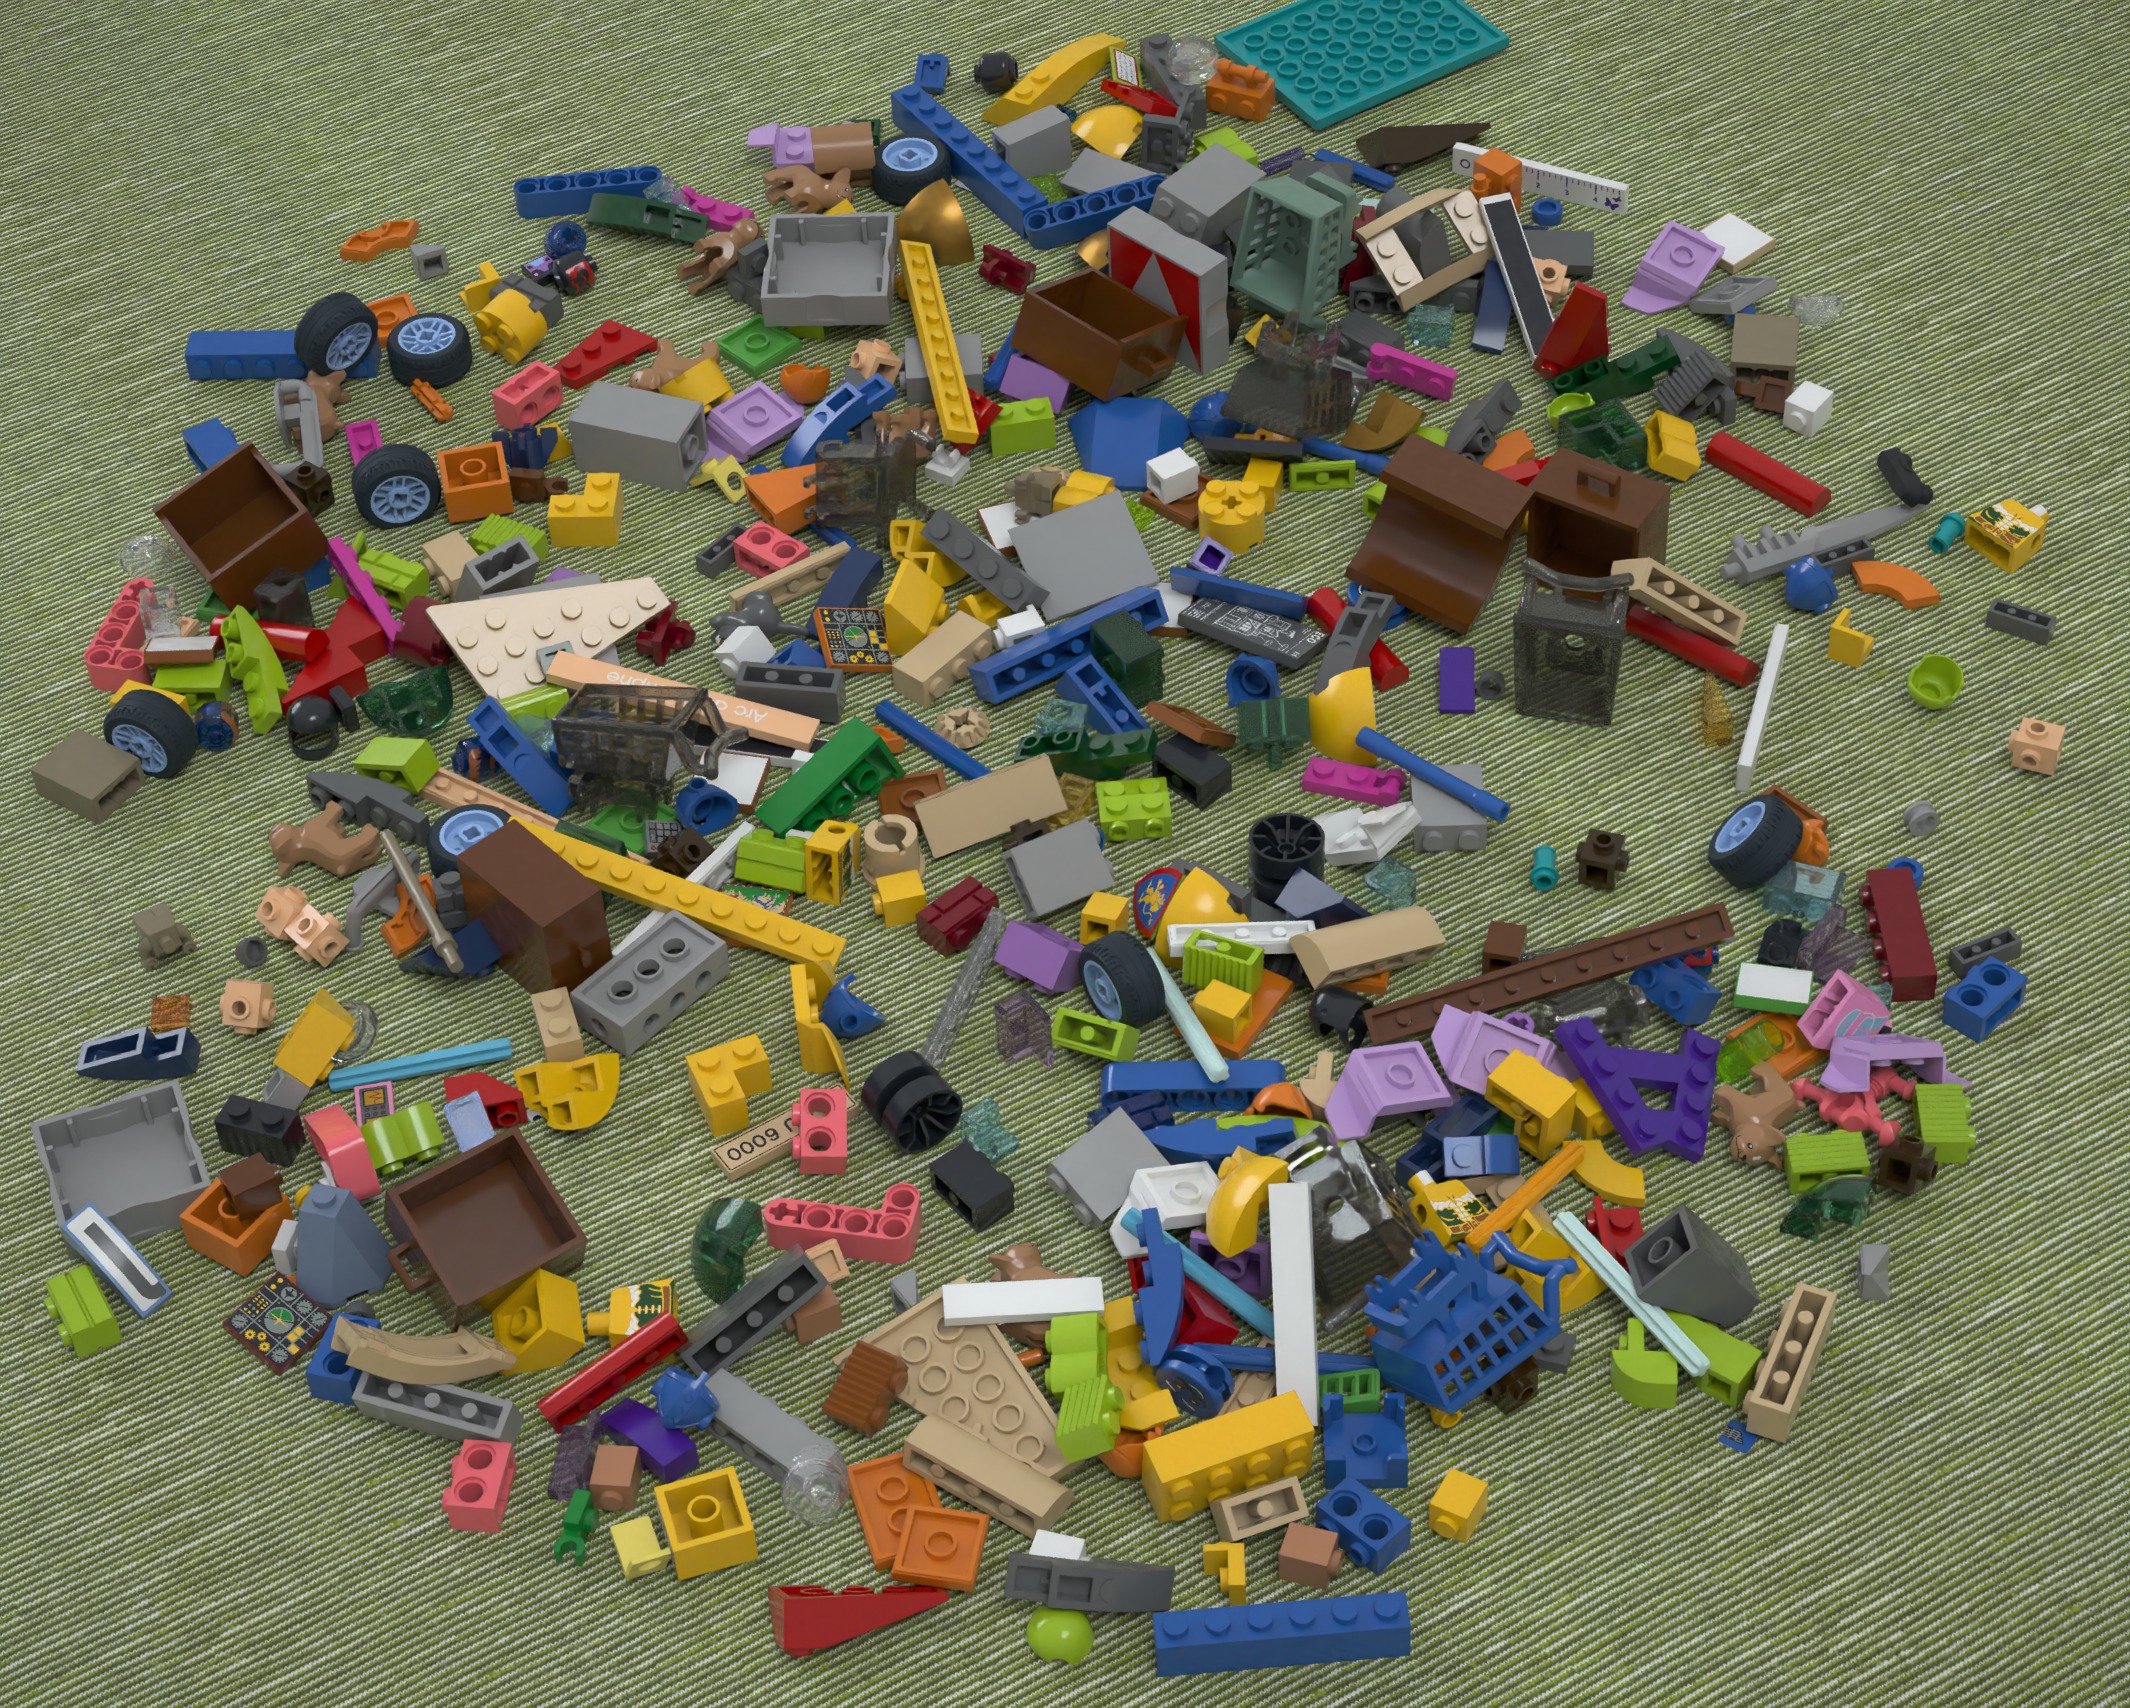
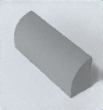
[1060,147,1168,195]

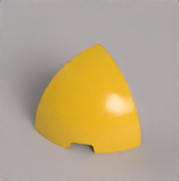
[1070,105,1145,160]
[889,520,968,587]
[1300,667,1377,766]
[1154,867,1249,969]
[513,1053,620,1130]
[1206,1156,1289,1258]
[1499,1208,1607,1315]

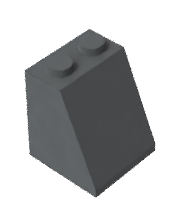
[1623,1203,1760,1326]

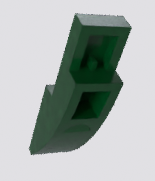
[586,193,710,246]
[1546,335,1681,404]
[1013,728,1158,779]

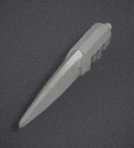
[1720,503,1931,586]

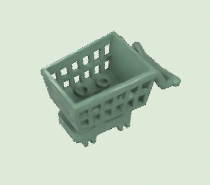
[1229,172,1363,346]

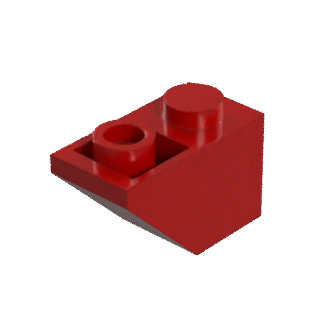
[443,1072,528,1136]

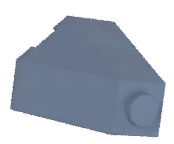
[296,1183,394,1309]

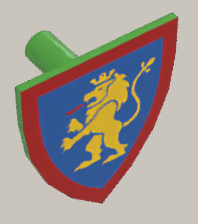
[1133,867,1186,940]

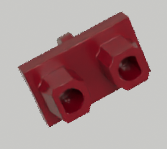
[978,244,1036,295]
[636,600,696,667]

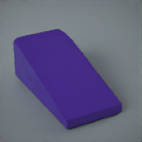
[1439,647,1475,714]

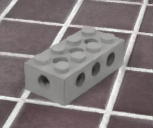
[570,909,730,1057]

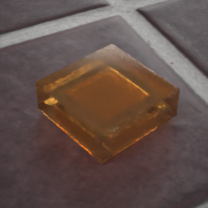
[150,994,192,1033]

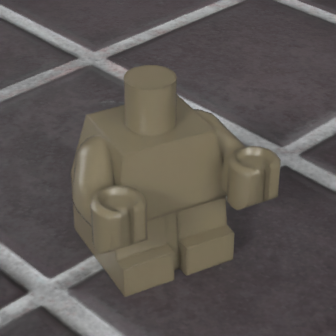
[1004,471,1062,524]
[131,901,197,971]

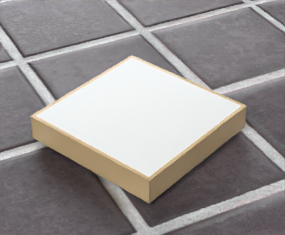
[1699,212,1776,275]

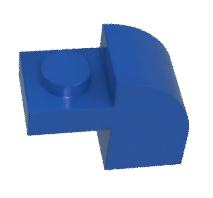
[1442,1134,1520,1177]

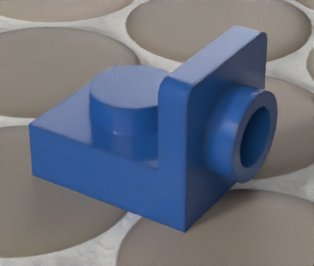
[914,53,951,94]

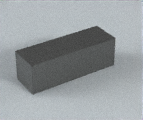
[695,523,749,579]
[1809,536,1875,579]
[1985,598,2057,646]
[1948,927,2023,980]

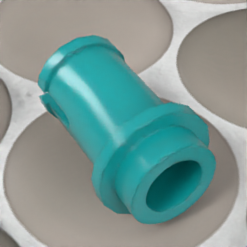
[1928,512,1966,554]
[1530,845,1559,891]

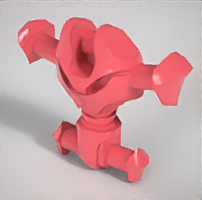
[1790,1066,1918,1148]

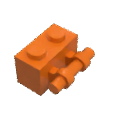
[1206,59,1275,123]
[1470,147,1522,214]

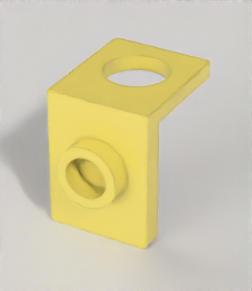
[689,454,748,504]
[609,1516,671,1580]

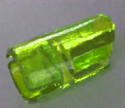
[1716,1019,1785,1081]

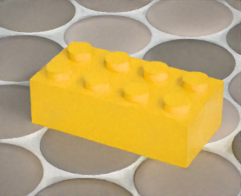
[1142,1390,1315,1524]

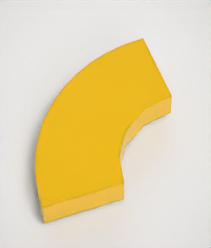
[1562,1140,1645,1207]

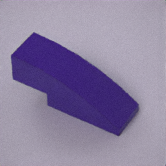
[595,1398,699,1484]

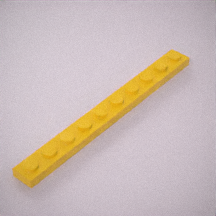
[897,240,979,444]
[507,815,847,972]

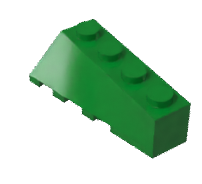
[754,716,906,839]

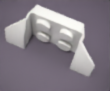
[1312,801,1422,866]
[1109,1161,1264,1259]

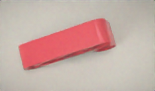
[84,578,160,692]
[302,1104,382,1202]
[763,1183,922,1264]

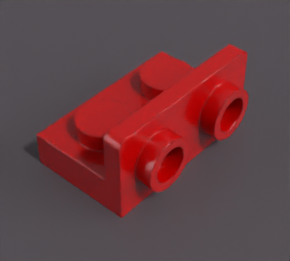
[1585,1196,1644,1276]

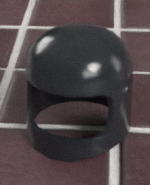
[286,695,340,761]
[1308,985,1374,1051]

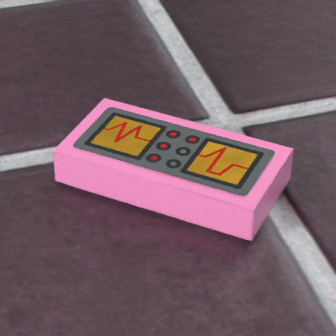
[354,1081,395,1127]

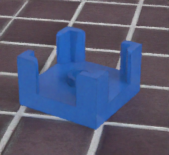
[1323,1393,1408,1490]

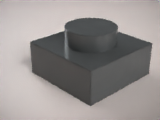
[737,237,769,281]

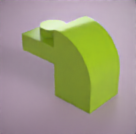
[1610,1318,1678,1409]

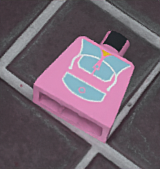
[1797,969,1892,1050]

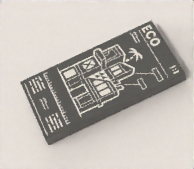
[1177,597,1330,670]

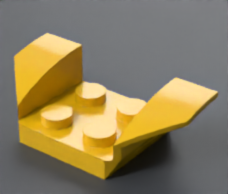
[790,960,850,1093]
[1103,1296,1180,1432]

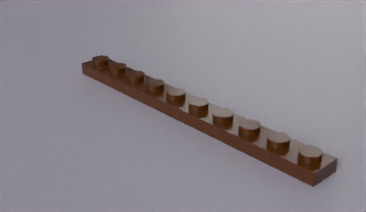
[1363,902,1735,1047]

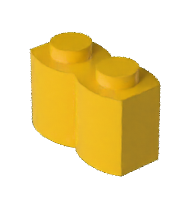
[1644,410,1701,482]
[1053,470,1118,513]

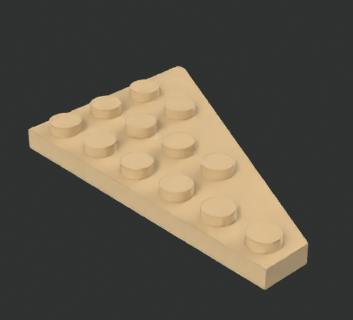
[425,577,671,700]
[832,1275,1086,1481]

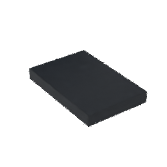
[1203,436,1308,469]

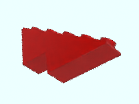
[280,595,388,717]

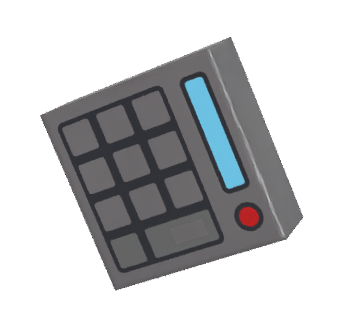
[643,820,681,858]

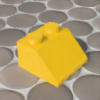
[883,558,950,656]
[273,987,356,1088]
[491,1268,585,1376]

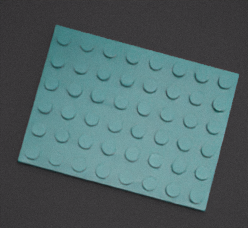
[1214,0,1509,131]

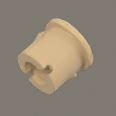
[862,814,926,890]

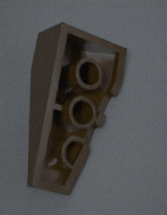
[1356,123,1491,174]

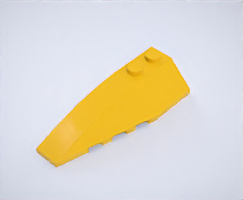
[981,33,1127,126]

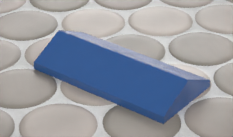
[1170,566,1310,620]

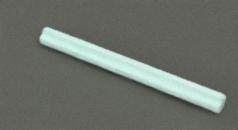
[1147,947,1229,1083]
[1553,1211,1711,1377]

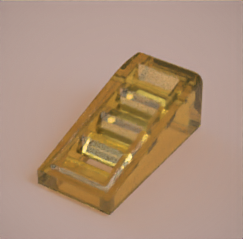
[1702,672,1734,748]
[1039,772,1096,832]

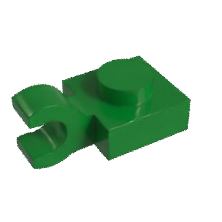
[554,1489,599,1566]

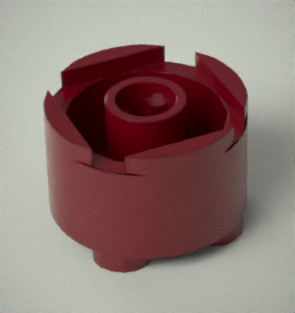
[394,595,454,674]

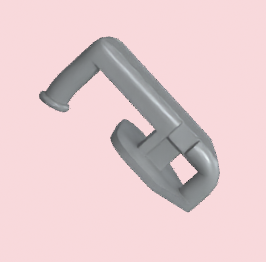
[269,380,324,479]
[344,849,421,952]

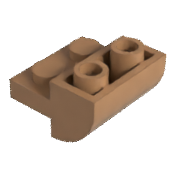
[810,121,875,187]

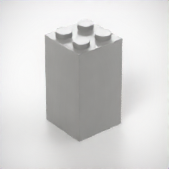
[1149,142,1267,246]
[568,380,709,493]

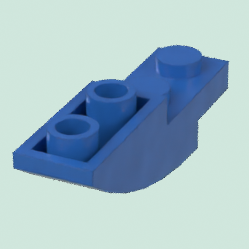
[780,373,898,468]
[466,695,582,819]
[1142,1118,1301,1173]
[1133,1207,1185,1376]

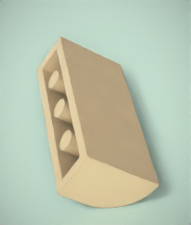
[1611,557,1748,647]
[912,753,1068,859]
[1288,905,1447,990]
[903,1413,1074,1540]

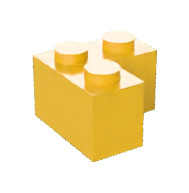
[547,472,624,547]
[685,1034,773,1138]
[1485,1048,1577,1162]

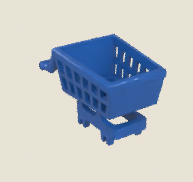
[1363,1229,1578,1416]

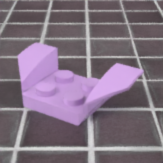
[747,121,854,173]
[1620,220,1725,315]
[702,381,805,464]
[1431,1004,1580,1098]
[1820,1033,1972,1093]
[1324,1041,1461,1142]

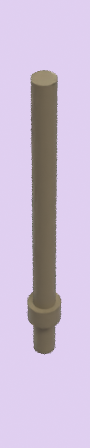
[380,830,464,973]

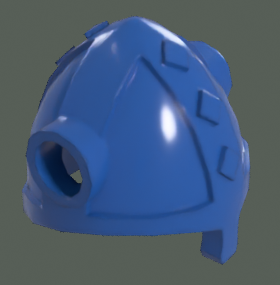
[1188,391,1244,443]
[1783,556,1838,615]
[1226,652,1283,710]
[675,777,739,836]
[820,972,887,1039]
[649,1366,720,1431]

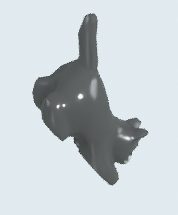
[709,591,810,646]

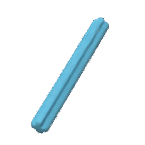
[328,1038,513,1092]
[1120,1207,1275,1339]

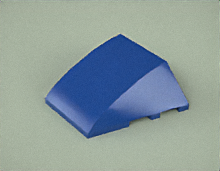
[1068,397,1193,492]

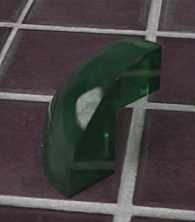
[355,666,453,737]
[1779,1174,1877,1242]
[690,1197,764,1306]

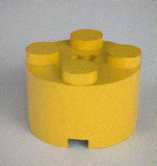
[473,289,548,365]
[658,356,735,414]
[1198,480,1265,555]

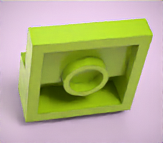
[1096,777,1172,842]

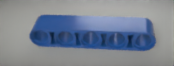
[513,166,665,219]
[1023,174,1167,250]
[1100,1060,1286,1113]

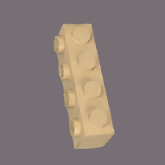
[1742,1282,1837,1443]

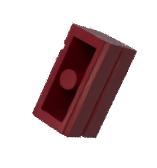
[915,875,1000,957]

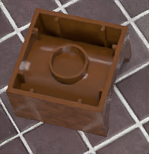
[1344,432,1535,636]

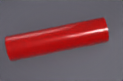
[1705,431,1831,518]
[1307,587,1409,692]
[1625,605,1760,688]
[209,614,330,663]
[536,1309,689,1434]

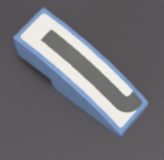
[60,1201,173,1321]

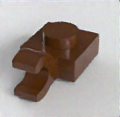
[1734,375,1795,415]
[509,467,569,503]

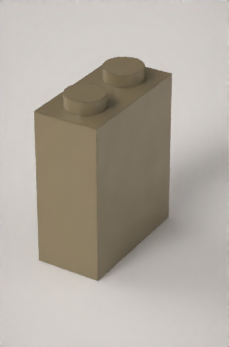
[1730,313,1800,390]
[30,728,146,825]

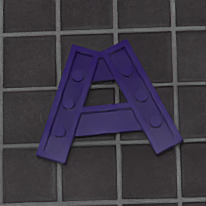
[1554,1016,1721,1164]

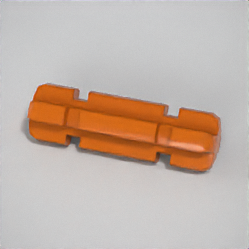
[410,379,454,423]

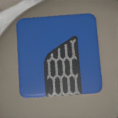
[1718,1419,1759,1454]

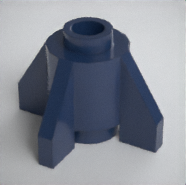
[491,423,558,470]

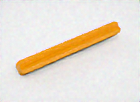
[1464,1141,1585,1256]

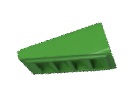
[1319,1368,1380,1416]

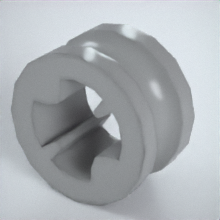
[1903,800,1940,836]

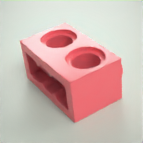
[492,360,564,430]
[733,520,810,579]
[792,1089,847,1175]
[442,1439,517,1533]

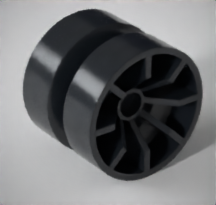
[1248,813,1325,909]
[861,1051,963,1154]

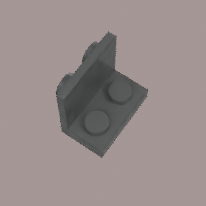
[1141,91,1195,174]

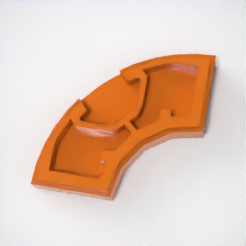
[339,220,420,263]
[1482,428,1535,471]
[1851,561,1940,609]
[380,873,437,960]

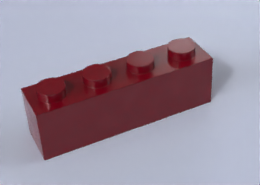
[1859,867,1938,1003]

